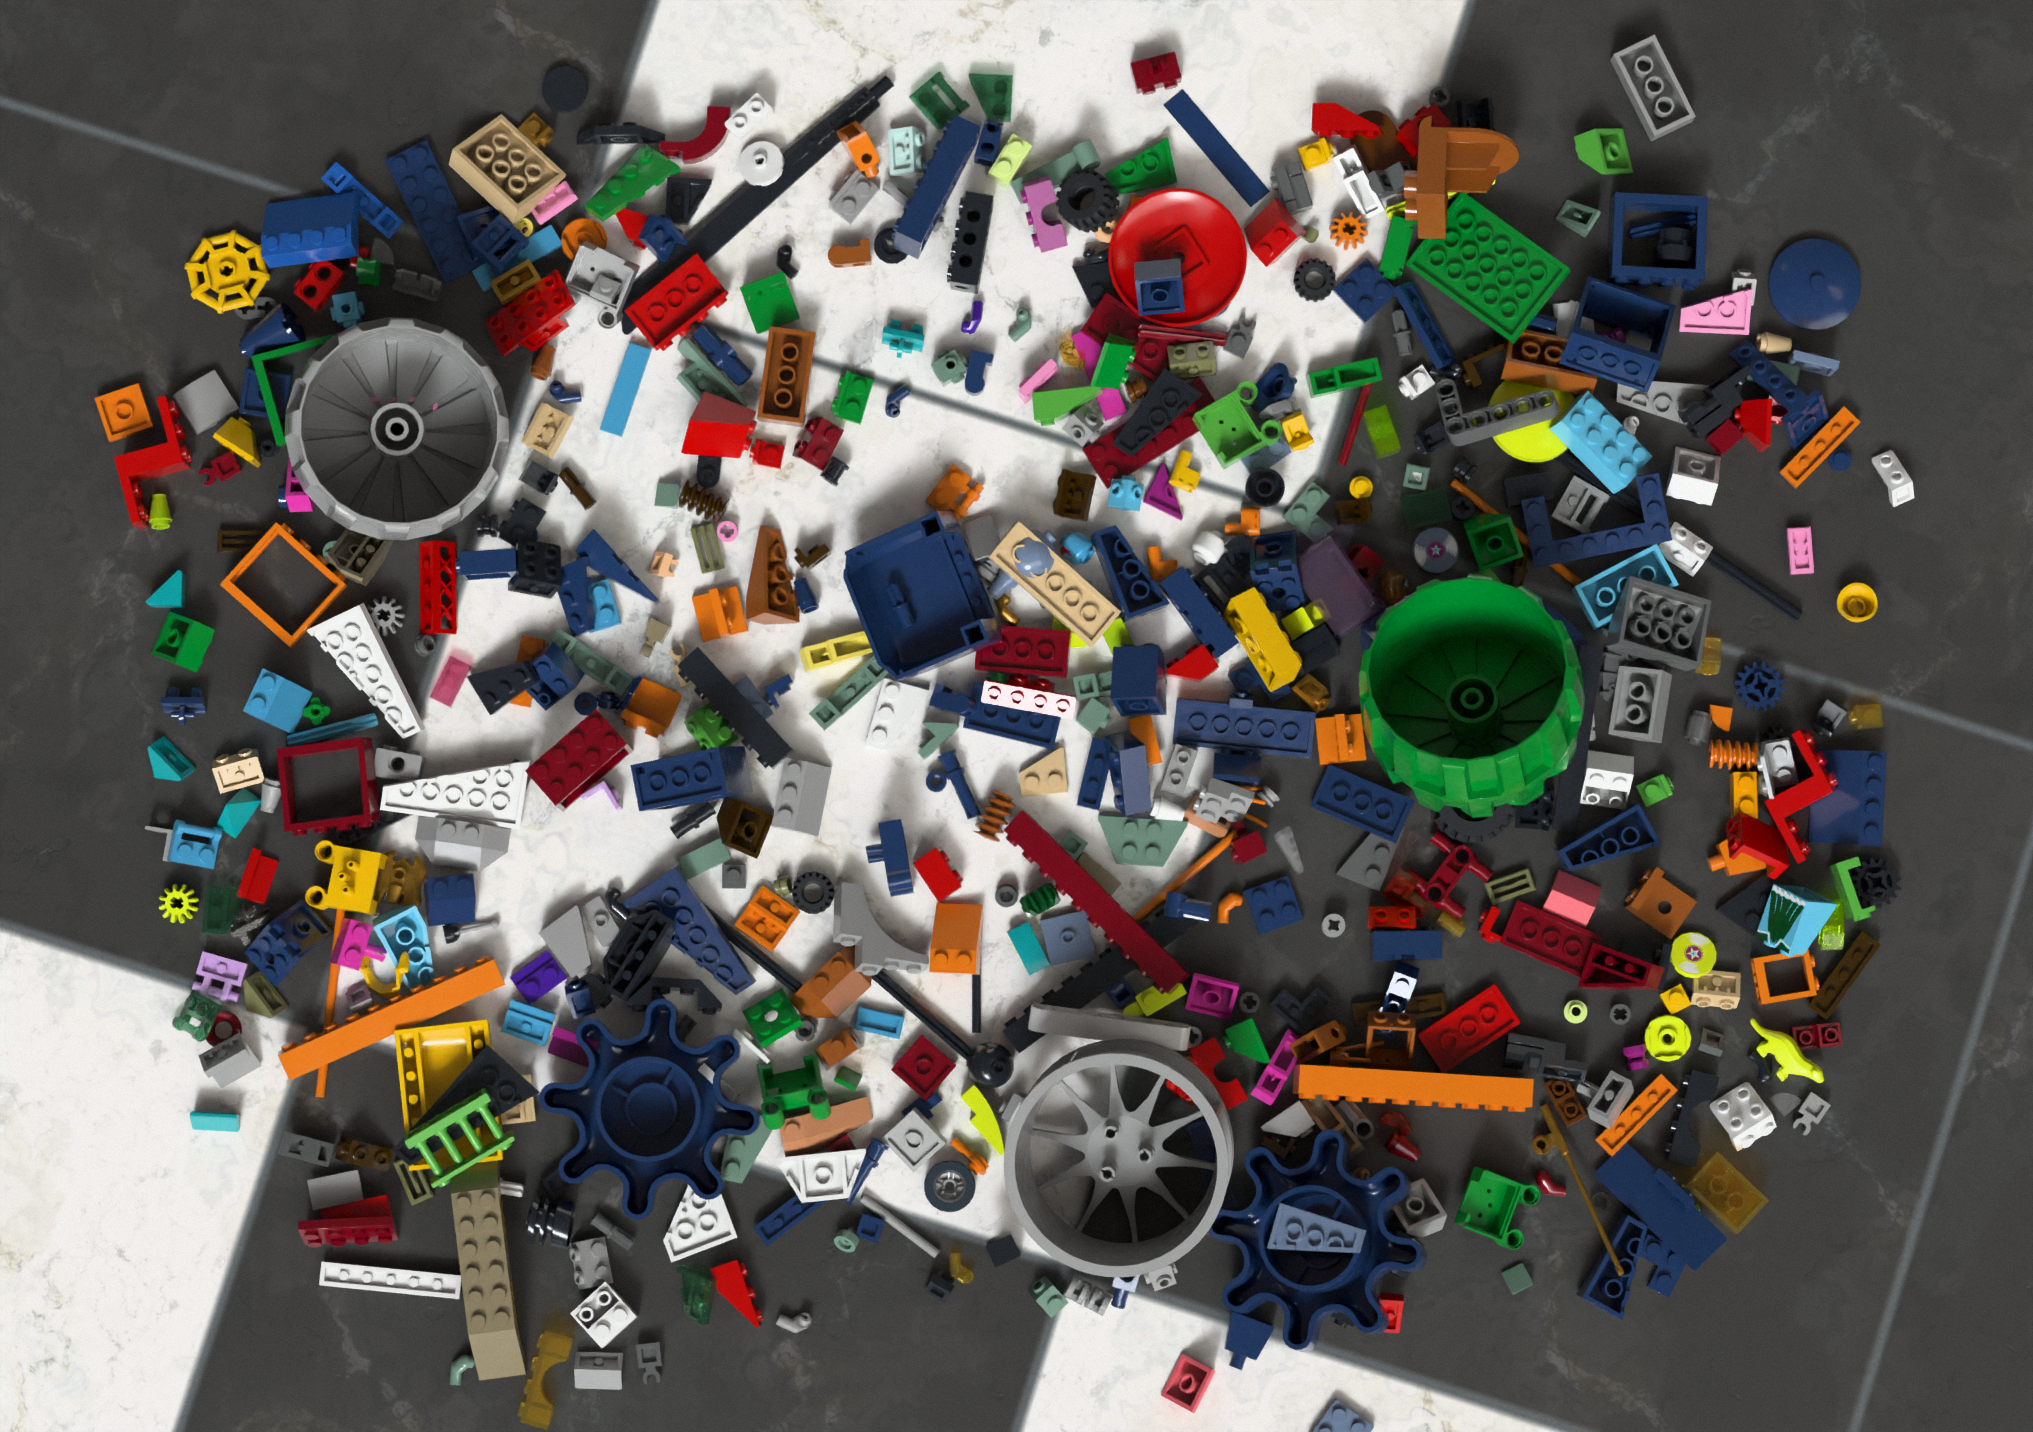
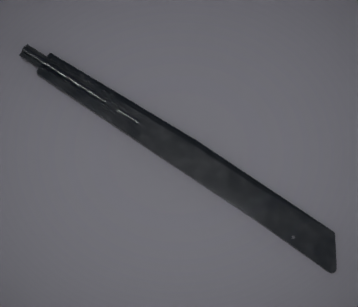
[621,76,895,335]

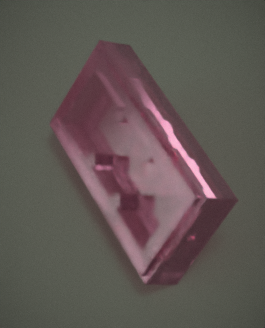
[430,656,472,708]

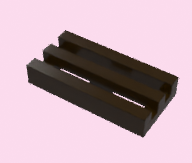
[217,530,265,554]

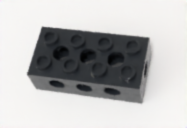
[947,191,994,294]

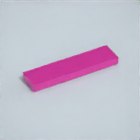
[1071,332,1127,422]

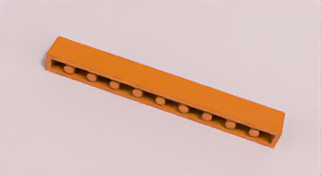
[278,955,505,1081]

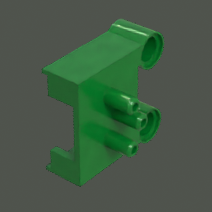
[757,1052,831,1130]
[1453,1166,1540,1250]

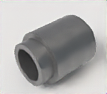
[1684,710,1712,746]

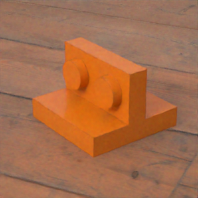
[692,586,748,643]
[1315,714,1366,765]

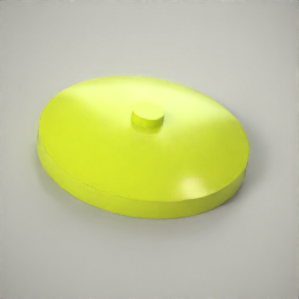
[1488,380,1575,462]

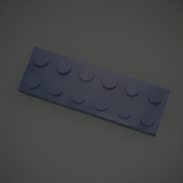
[385,140,486,284]
[1172,697,1316,758]

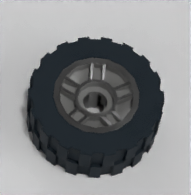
[924,1161,976,1212]

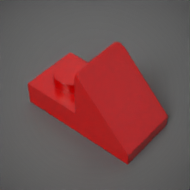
[1378,1293,1404,1333]

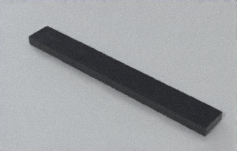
[1552,645,1603,833]

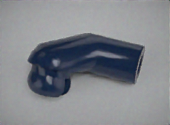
[549,380,582,404]

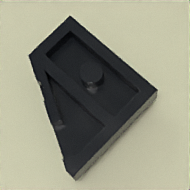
[665,177,712,225]

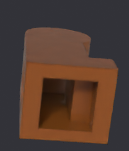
[828,239,871,268]

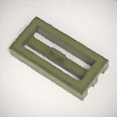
[690,523,725,574]
[1484,868,1536,905]
[393,1159,434,1206]

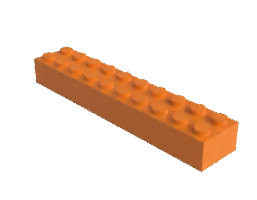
[1293,1065,1534,1112]

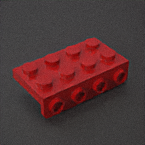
[624,253,729,351]

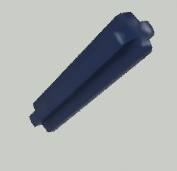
[1629,213,1697,240]

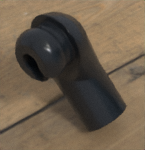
[776,244,799,280]
[1083,244,1110,264]
[1429,363,1463,380]
[605,887,631,921]

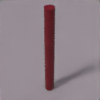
[1337,383,1373,467]

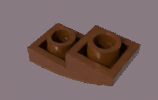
[1543,1079,1587,1128]

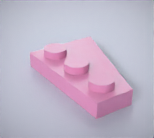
[1678,288,1752,335]

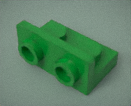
[831,370,874,425]

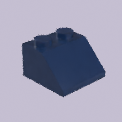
[1134,259,1185,316]
[1212,749,1261,786]
[423,873,476,927]

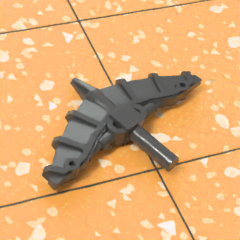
[1599,627,1666,702]

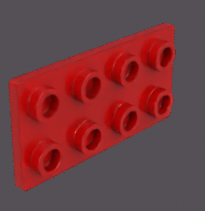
[485,269,575,357]

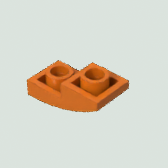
[1128,715,1162,766]

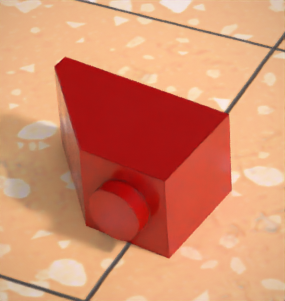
[615,208,649,250]

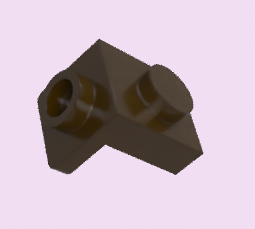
[1334,497,1372,526]

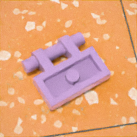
[192,951,249,1002]

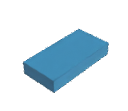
[854,1006,905,1039]

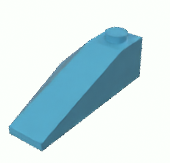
[373,904,435,992]

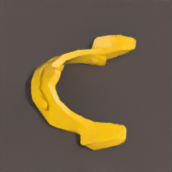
[359,951,409,998]

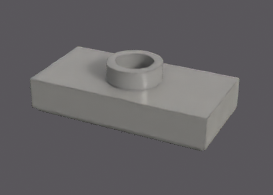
[579,896,620,948]

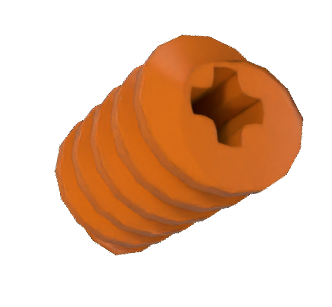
[1708,739,1758,772]

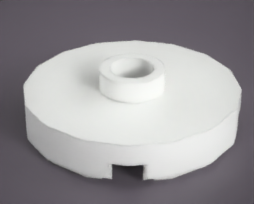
[739,141,784,186]

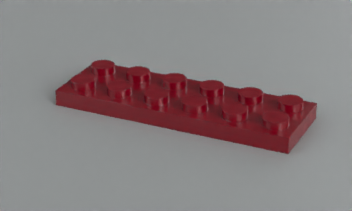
[1082,377,1216,489]

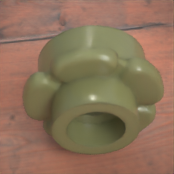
[774,874,792,897]

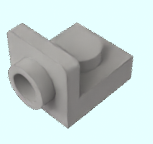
[1731,269,1757,306]

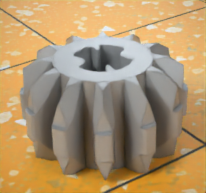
[367,596,405,636]

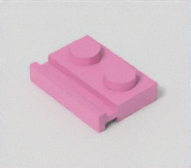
[1018,358,1059,403]

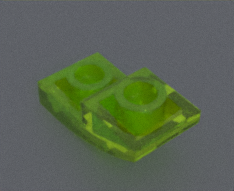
[1818,899,1844,950]

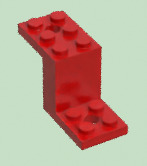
[114,395,192,530]
[1764,728,1839,864]

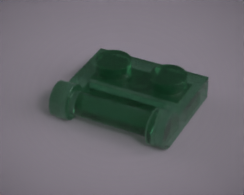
[909,71,970,133]
[172,990,222,1042]

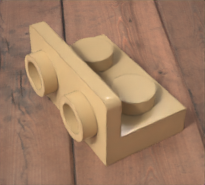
[212,748,265,794]
[1690,970,1741,1010]

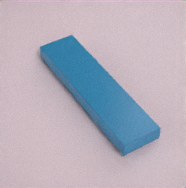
[472,225,561,292]
[600,342,652,437]

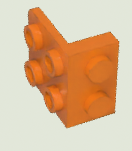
[620,678,681,739]

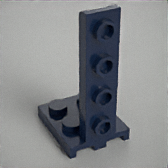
[1729,339,1830,449]

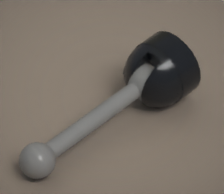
[442,919,499,944]

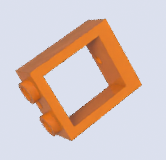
[1750,949,1819,1005]

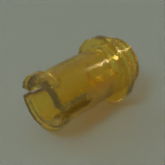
[1436,911,1467,938]

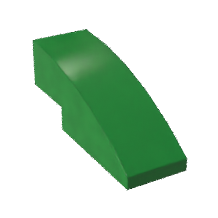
[1306,357,1382,398]

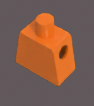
[836,121,880,178]
[1707,839,1766,876]

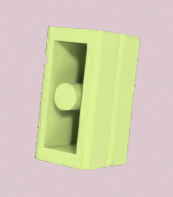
[988,134,1032,189]

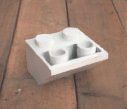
[1580,750,1634,809]
[570,1281,639,1348]

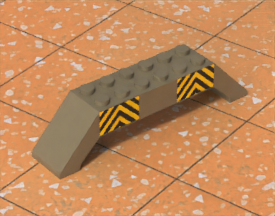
[451,1160,527,1381]

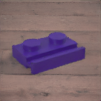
[510,950,568,1005]

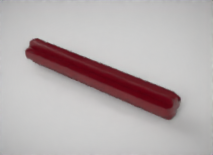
[1137,323,1226,346]

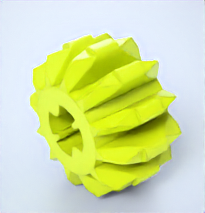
[159,884,199,923]

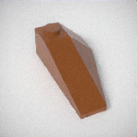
[746,525,800,625]

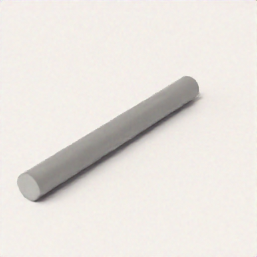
[860,1194,940,1258]

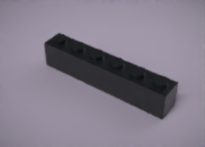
[677,647,793,769]

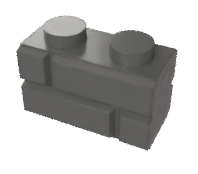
[1269,162,1313,215]

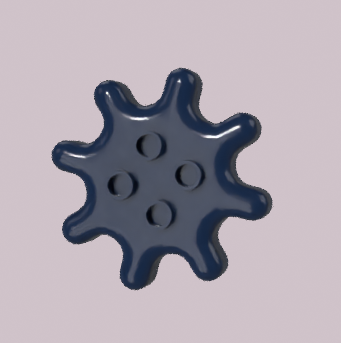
[539,999,761,1220]
[1208,1130,1427,1352]

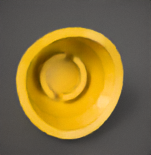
[1837,583,1878,623]

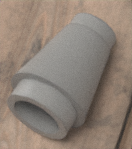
[260,777,281,813]

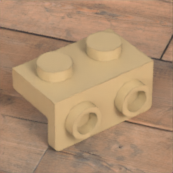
[521,402,574,459]

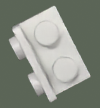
[1658,522,1713,577]

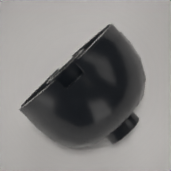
[966,1041,1014,1088]

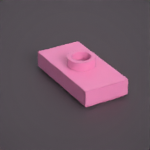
[531,180,578,225]
[1786,527,1814,575]

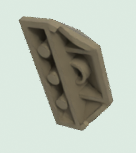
[327,528,394,586]

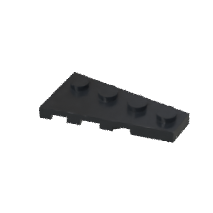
[1112,368,1203,458]

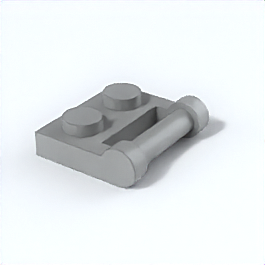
[1551,476,1610,534]

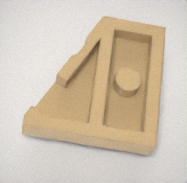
[1019,748,1068,797]

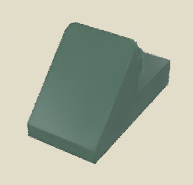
[918,722,959,760]

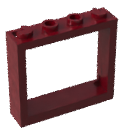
[277,737,380,836]

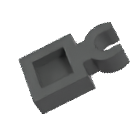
[1223,316,1256,360]
[636,1342,662,1384]

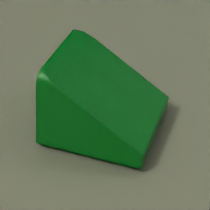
[834,1066,862,1091]

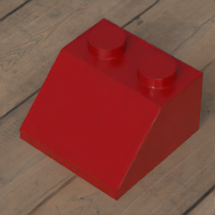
[1244,198,1307,267]

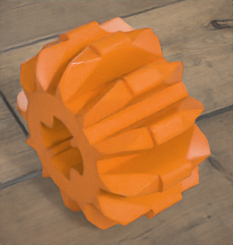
[1329,211,1368,250]

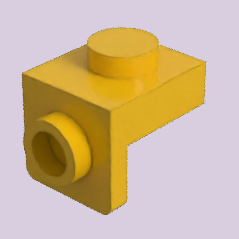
[1279,411,1314,451]

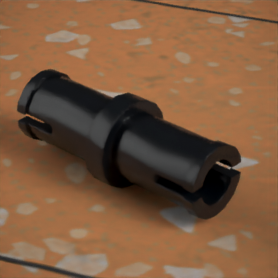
[670,801,716,839]

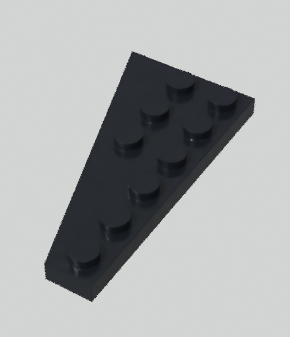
[392,1045,540,1166]

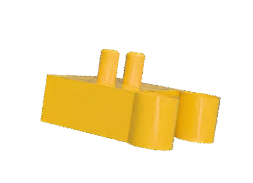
[305,840,388,916]

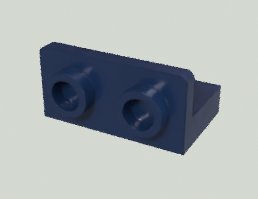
[638,214,688,262]

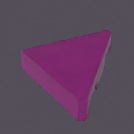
[1143,464,1183,521]

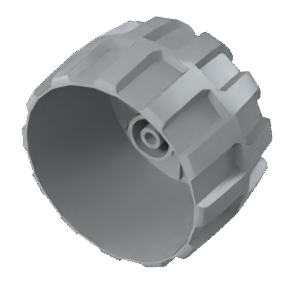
[285,317,509,540]

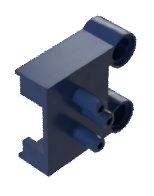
[866,819,914,897]

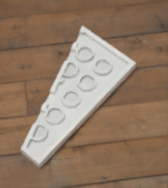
[307,603,425,739]
[380,760,530,829]

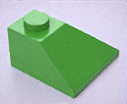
[1574,129,1633,174]

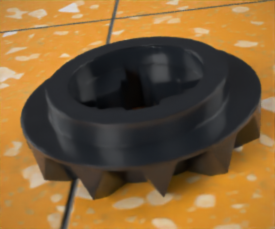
[874,227,908,264]

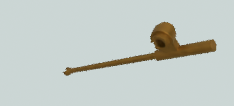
[1532,1104,1624,1276]

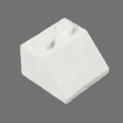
[1666,447,1721,506]

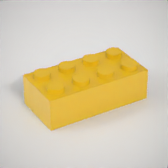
[1224,587,1302,692]

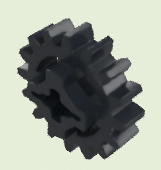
[1851,858,1901,908]

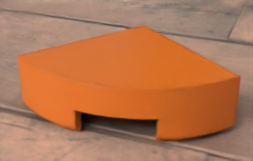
[1708,705,1733,732]

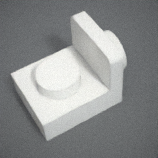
[1398,365,1435,400]

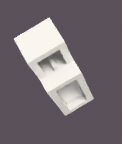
[1333,144,1385,220]

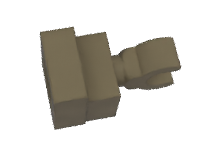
[640,618,671,658]

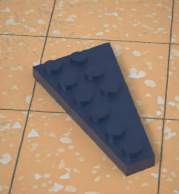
[621,865,756,995]

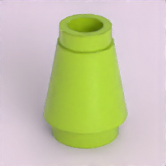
[149,494,172,530]

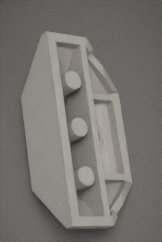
[415,816,511,872]

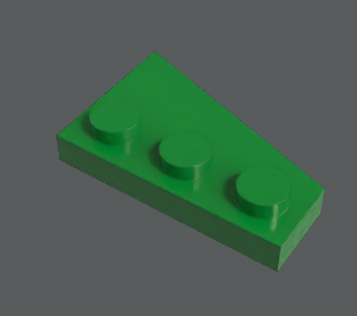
[1105,137,1177,195]

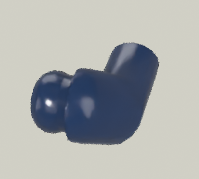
[885,385,910,418]

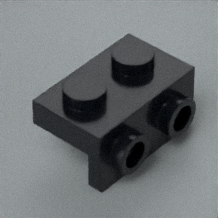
[1456,97,1496,131]
[497,497,546,548]

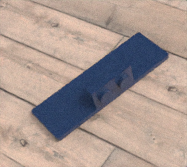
[1594,1143,1727,1271]

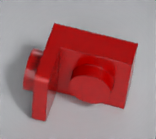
[749,439,785,470]

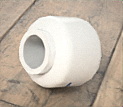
[1192,530,1226,565]

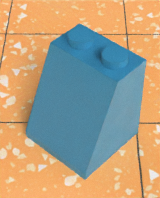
[243,669,313,734]

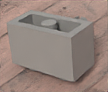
[1577,1070,1634,1129]

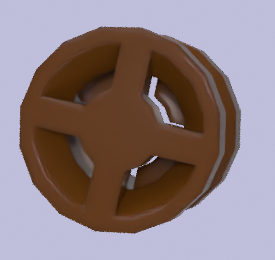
[1124,376,1148,403]

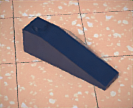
[575,529,660,605]

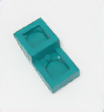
[1007,921,1050,976]

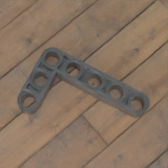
[1436,379,1559,446]

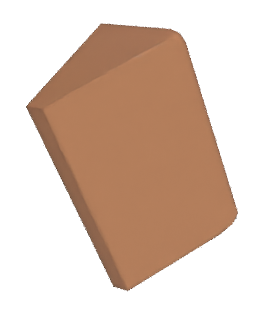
[1183,794,1232,839]

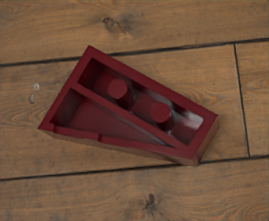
[1577,943,1665,990]

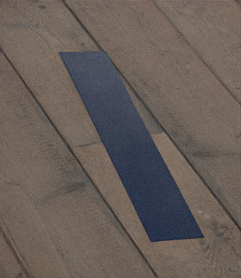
[1164,89,1270,207]

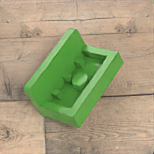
[684,702,739,753]

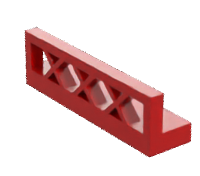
[419,540,457,635]

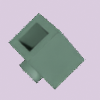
[1076,697,1112,735]

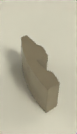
[1076,851,1122,896]

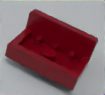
[792,415,844,471]

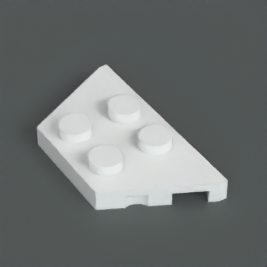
[776,1149,866,1203]

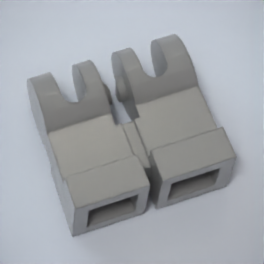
[1063,1274,1113,1316]

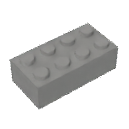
[1610,35,1696,141]

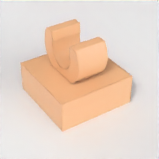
[648,551,679,577]

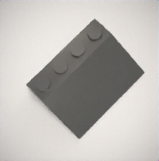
[1606,576,1712,671]

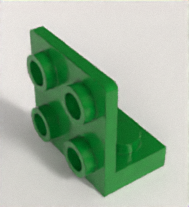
[740,272,800,334]

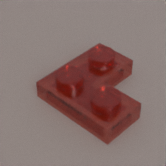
[1381,868,1431,920]

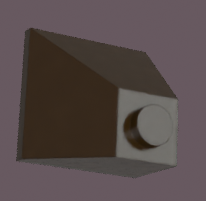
[716,797,773,859]

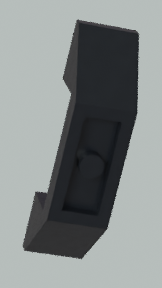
[627,977,722,1015]

